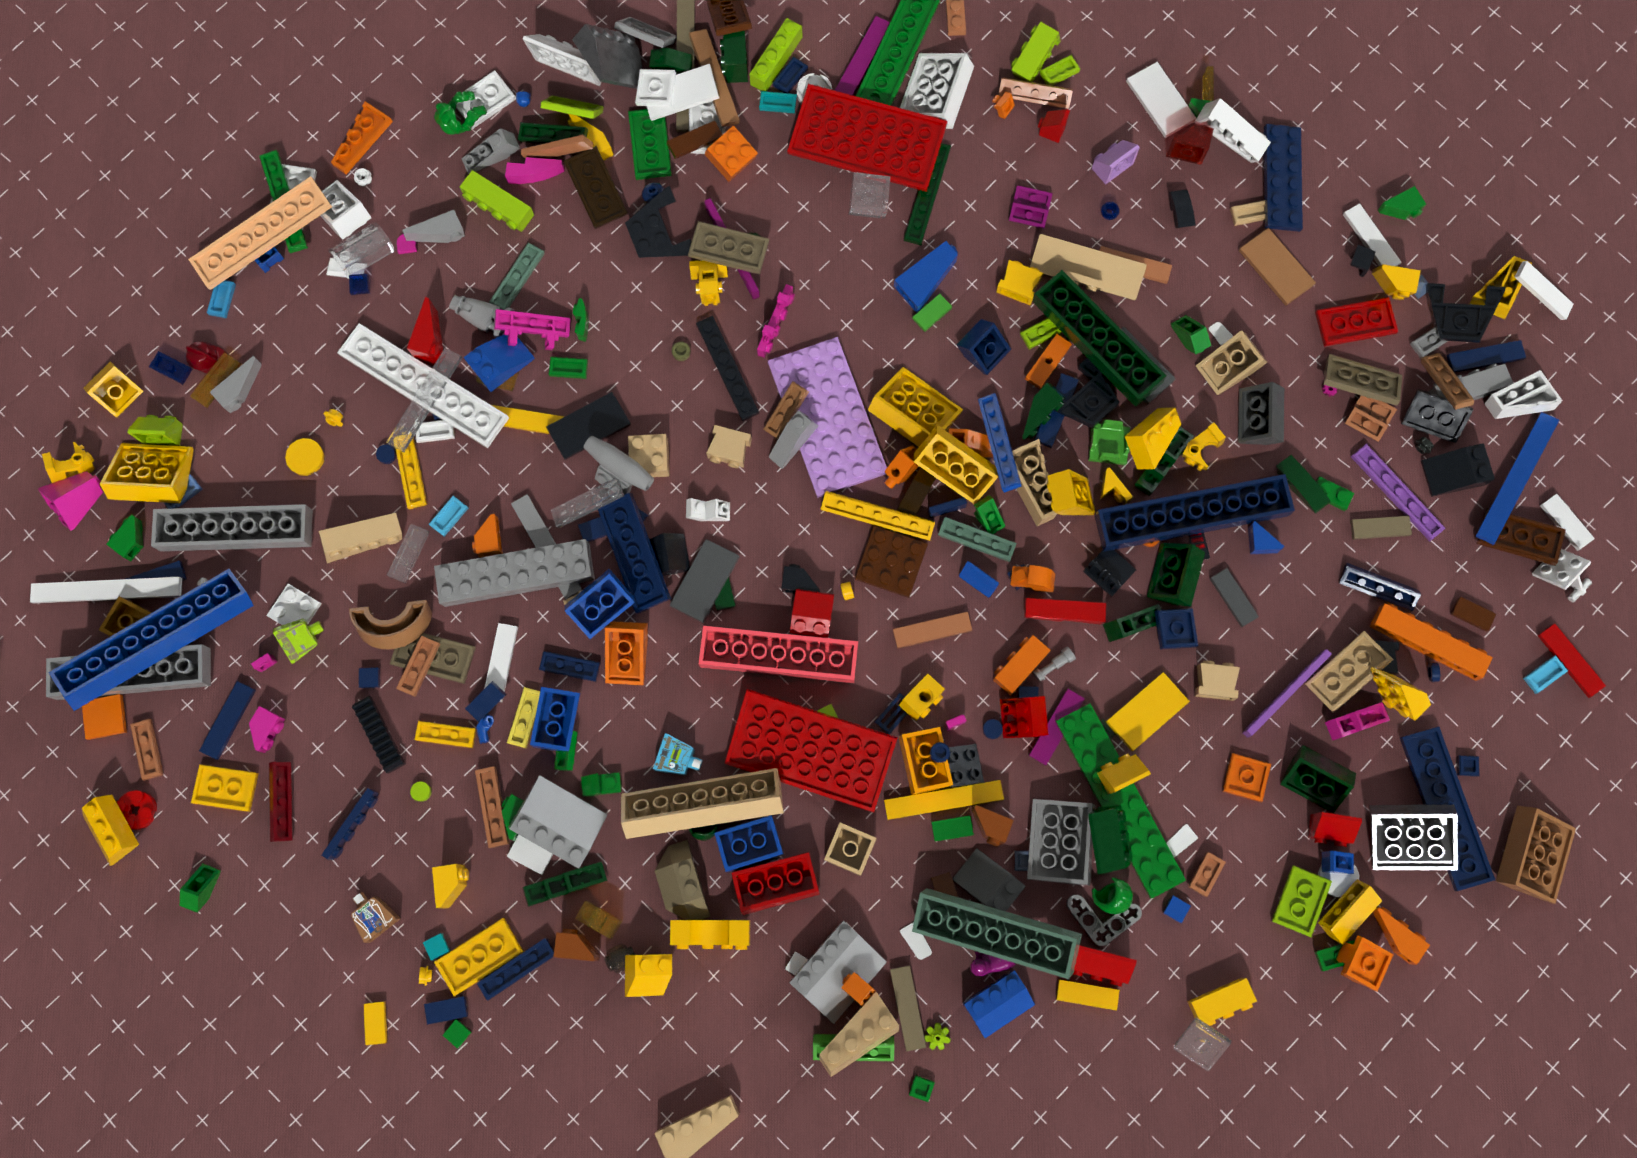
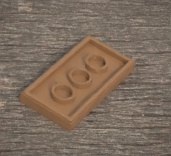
[1239,228,1316,306]

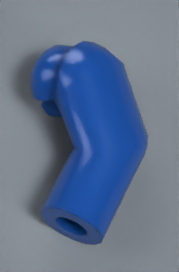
[476,715,494,744]

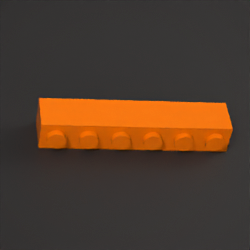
[1369,603,1493,681]

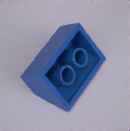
[530,687,580,751]
[962,970,1035,1038]

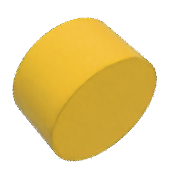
[840,581,854,600]

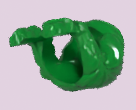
[434,91,487,135]

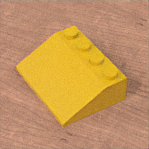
[868,367,963,447]
[100,443,194,503]

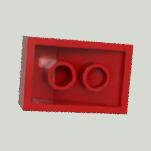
[407,297,444,367]

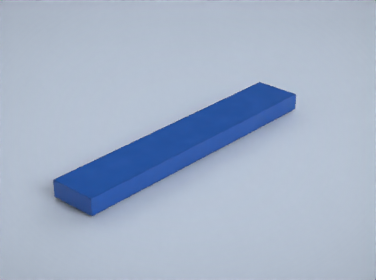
[978,393,1022,493]

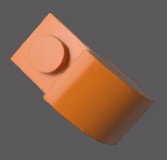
[1010,565,1055,592]

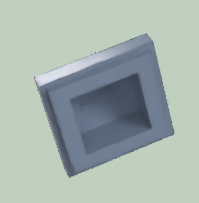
[1414,274,1428,299]

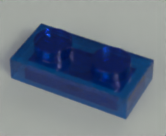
[149,351,193,385]

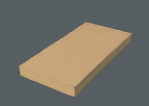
[1305,631,1393,713]

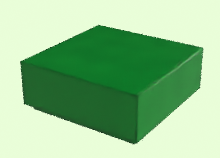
[442,1019,472,1049]
[909,1075,935,1102]

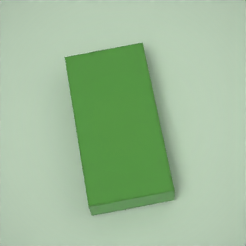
[912,294,952,332]

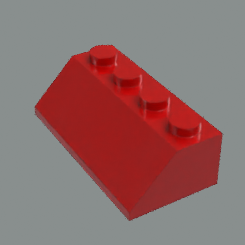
[732,852,820,915]
[1073,946,1137,987]

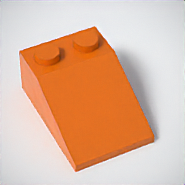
[605,621,648,685]

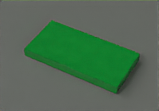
[628,109,672,180]

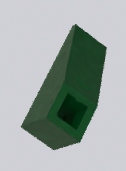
[1022,382,1066,440]

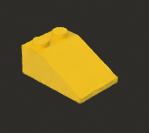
[1047,469,1096,515]

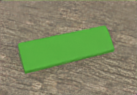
[813,1034,894,1061]

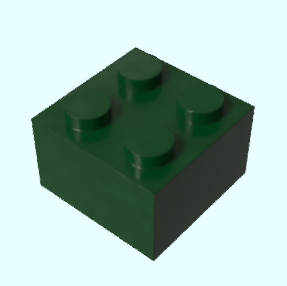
[720,31,748,83]

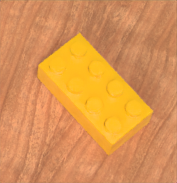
[914,425,998,504]

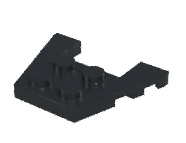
[625,186,692,258]
[1427,283,1505,343]
[1054,358,1119,429]

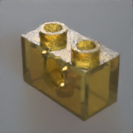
[575,901,622,939]

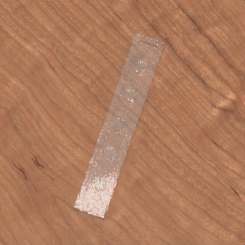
[386,348,462,453]

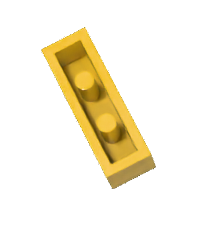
[1318,879,1382,945]
[1187,978,1257,1027]

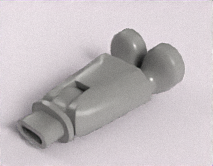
[449,295,515,338]

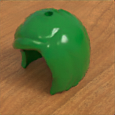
[1092,877,1133,914]

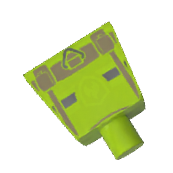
[273,618,324,664]

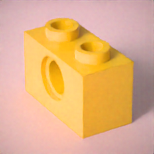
[899,674,945,721]

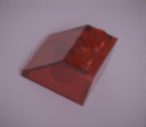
[1166,124,1214,165]

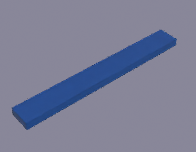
[1475,412,1559,545]

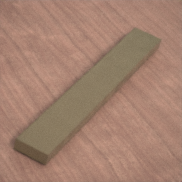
[676,0,695,133]

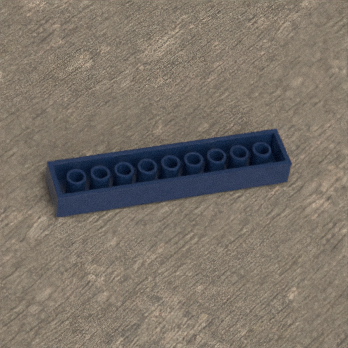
[1095,474,1295,552]

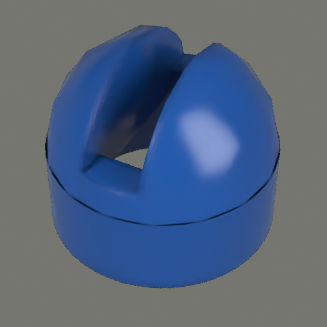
[516,92,531,107]

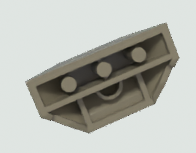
[655,840,711,920]

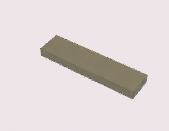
[890,965,926,1052]

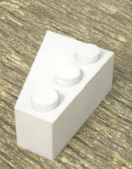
[1485,370,1563,419]

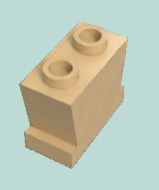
[706,425,752,468]
[1195,661,1240,701]

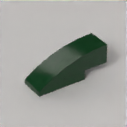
[1276,455,1331,514]

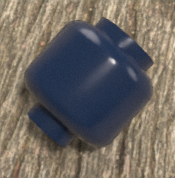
[642,182,664,209]

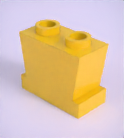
[996,260,1043,306]

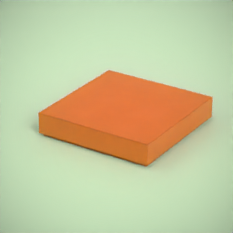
[82,694,127,740]
[1222,753,1271,802]

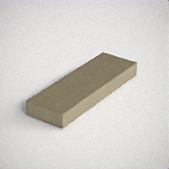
[1350,516,1412,540]

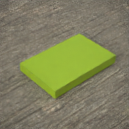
[541,95,604,119]
[1272,865,1332,937]

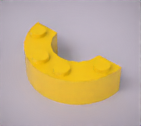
[670,920,750,950]

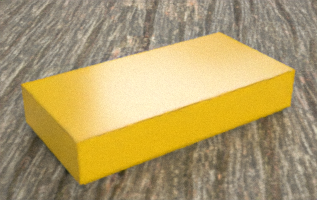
[364,1001,387,1045]

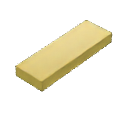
[507,687,540,749]

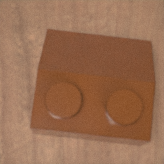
[972,805,1014,846]
[553,928,600,961]

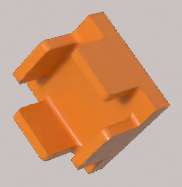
[1336,936,1394,992]

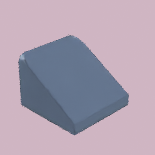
[1015,851,1029,871]

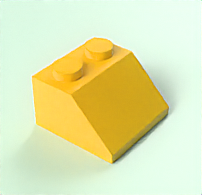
[1372,264,1421,300]
[84,362,143,418]
[1097,753,1151,794]
[432,864,469,909]
[625,954,672,997]

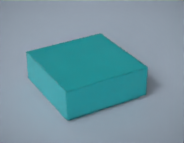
[423,933,450,961]

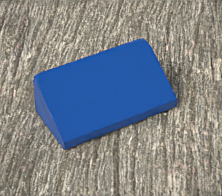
[959,561,999,598]

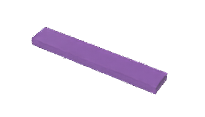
[1351,444,1445,542]
[1243,649,1332,738]

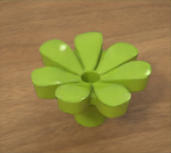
[924,1023,951,1050]

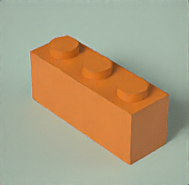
[993,635,1051,696]

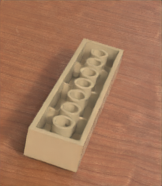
[621,768,784,839]

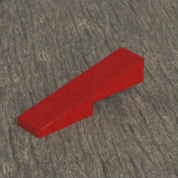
[1024,598,1106,624]

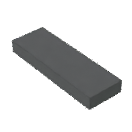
[1210,568,1259,628]

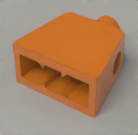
[884,445,919,488]

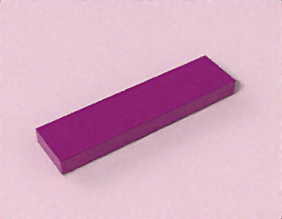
[1029,689,1085,766]

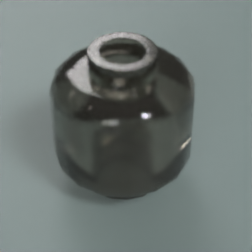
[604,943,635,974]

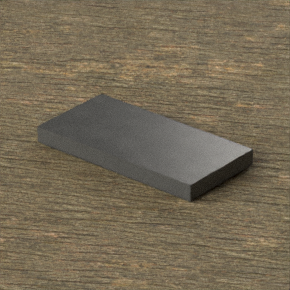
[670,539,740,623]

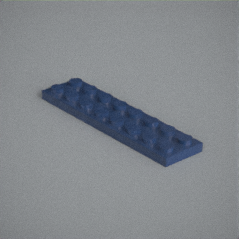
[1400,727,1495,891]

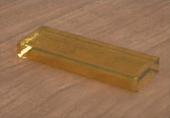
[190,352,241,408]

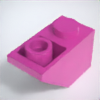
[249,706,285,753]

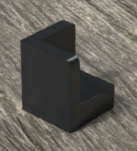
[1350,245,1376,277]

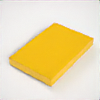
[191,764,259,812]

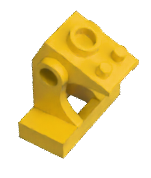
[689,260,728,306]
[1182,423,1226,471]
[42,442,95,483]

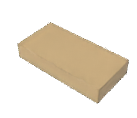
[1230,200,1265,226]

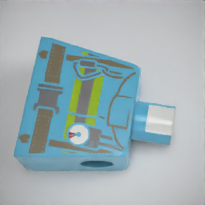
[653,733,703,775]

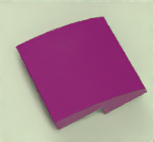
[1009,185,1053,229]

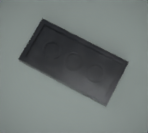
[546,392,631,460]

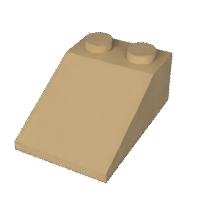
[1196,330,1267,395]

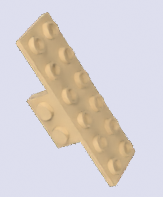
[1030,234,1147,300]

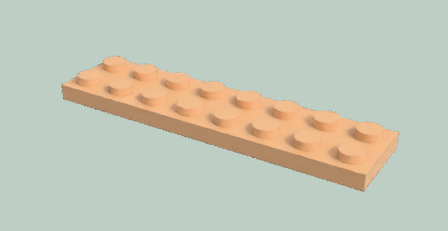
[188,176,332,290]

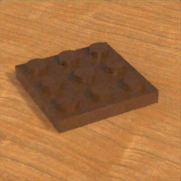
[855,526,928,598]

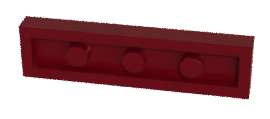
[269,762,292,842]

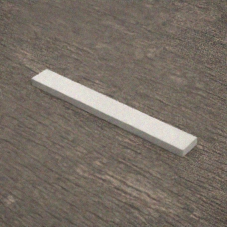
[30,577,182,603]

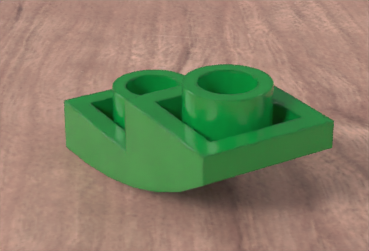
[573,298,589,342]

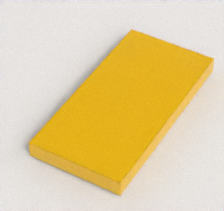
[1106,672,1190,751]
[434,918,524,997]

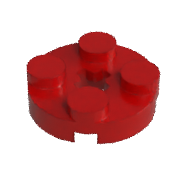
[116,790,157,830]

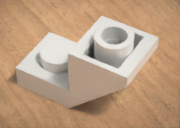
[686,498,730,521]

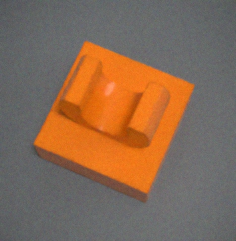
[992,92,1015,119]

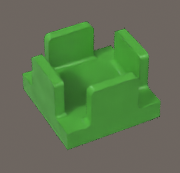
[1088,420,1130,465]

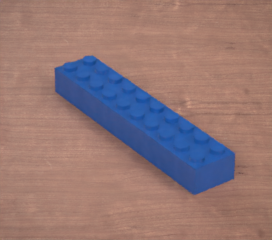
[48,569,254,711]

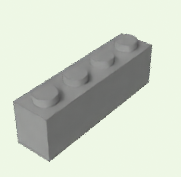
[1429,364,1514,400]

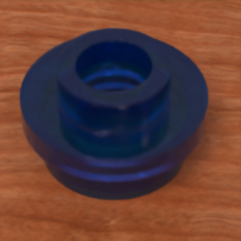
[1101,202,1119,220]

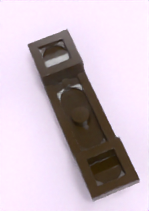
[897,467,936,516]

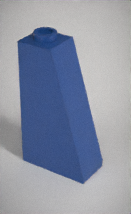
[894,241,958,313]

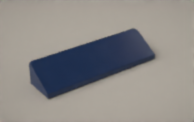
[1339,563,1421,611]

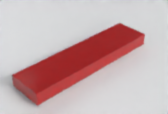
[1537,623,1606,698]

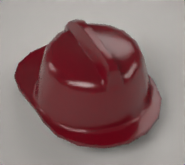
[186,341,229,375]

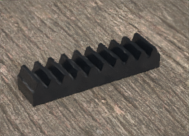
[352,696,406,774]

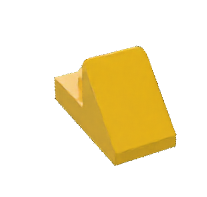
[1100,467,1133,505]

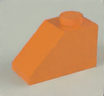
[472,514,503,558]
[841,972,878,1007]

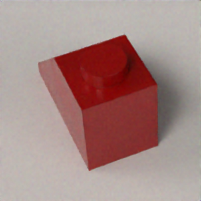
[1038,109,1070,143]

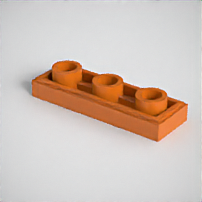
[1025,334,1072,389]

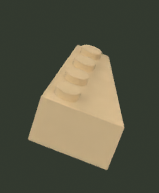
[1012,439,1058,526]
[319,513,402,563]
[819,992,899,1077]
[654,1095,740,1158]

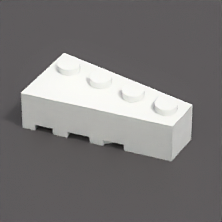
[1194,98,1270,163]

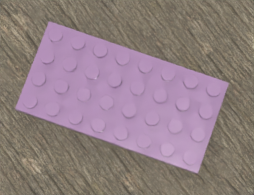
[768,337,887,498]

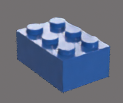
[564,569,635,639]
[714,815,784,872]

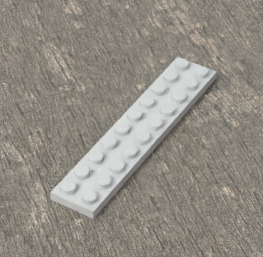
[337,323,509,448]

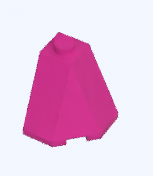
[38,471,103,531]

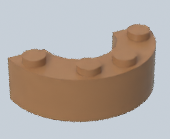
[349,600,432,649]

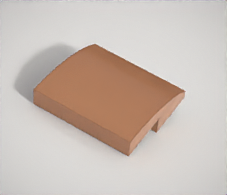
[1344,395,1397,442]

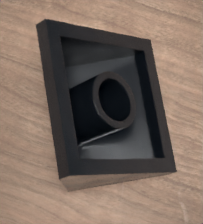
[649,533,690,576]

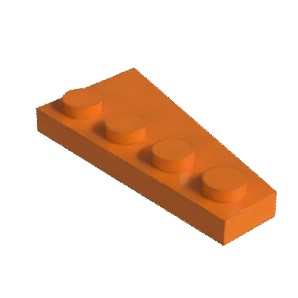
[331,101,393,175]

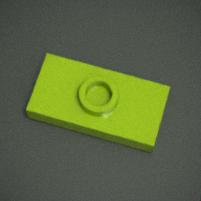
[1040,55,1080,86]

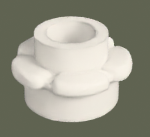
[354,168,372,186]

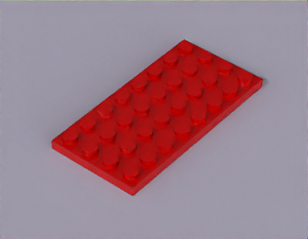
[787,84,948,192]
[724,689,898,812]

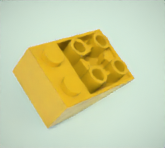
[1370,667,1431,721]

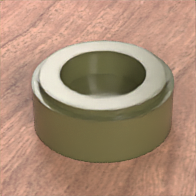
[672,342,691,361]

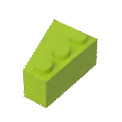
[1011,22,1061,82]

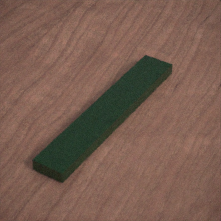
[904,143,951,246]

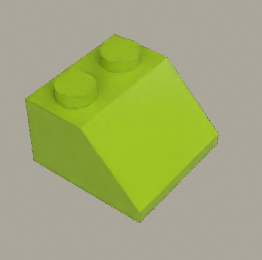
[127,415,183,446]

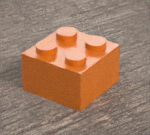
[704,125,758,182]

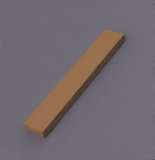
[689,29,740,127]

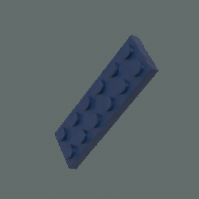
[1264,124,1303,232]
[597,493,671,614]

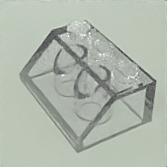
[328,222,395,279]

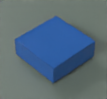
[1163,895,1191,923]

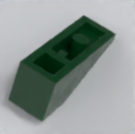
[1103,604,1161,642]

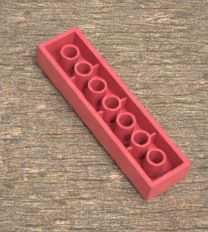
[699,626,858,683]

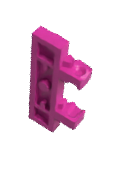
[757,284,795,358]
[494,309,570,350]

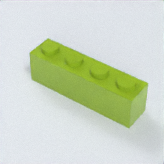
[749,18,803,91]
[460,170,534,232]

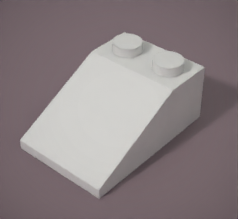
[320,180,371,240]

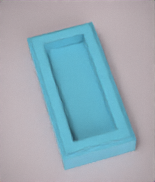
[429,496,469,537]
[1523,655,1568,694]

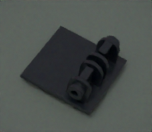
[1083,550,1136,597]
[948,744,984,788]

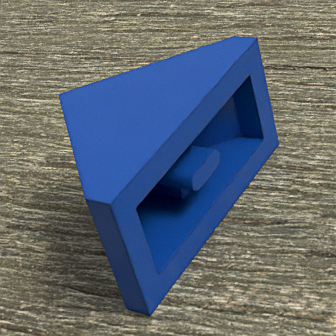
[1248,521,1284,554]
[1322,851,1354,874]

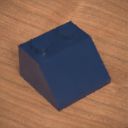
[956,319,1011,375]

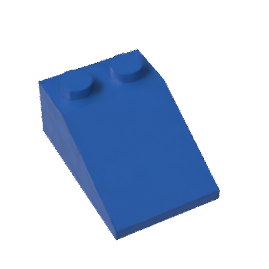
[463,334,535,392]

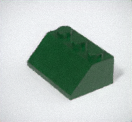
[1147,543,1205,607]
[1280,745,1356,813]
[1088,805,1132,874]

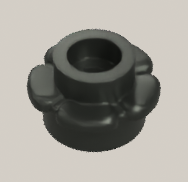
[1415,437,1434,454]

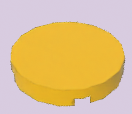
[285,438,325,476]

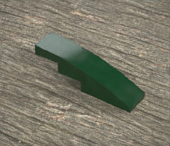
[1134,426,1194,497]
[522,861,607,907]

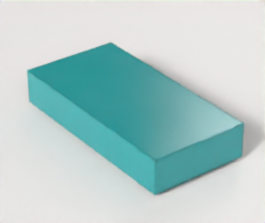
[759,91,797,113]

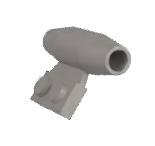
[584,436,654,497]

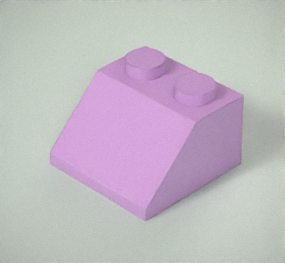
[1092,140,1140,185]

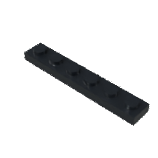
[696,316,759,421]

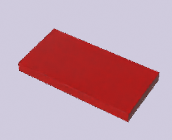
[1315,297,1398,347]

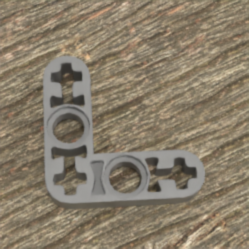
[1066,895,1142,946]

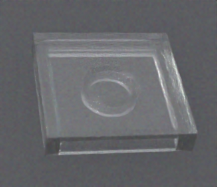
[1173,1017,1231,1072]

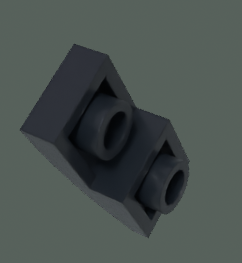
[1169,189,1196,228]

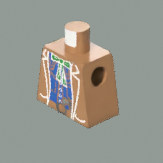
[351,892,401,943]

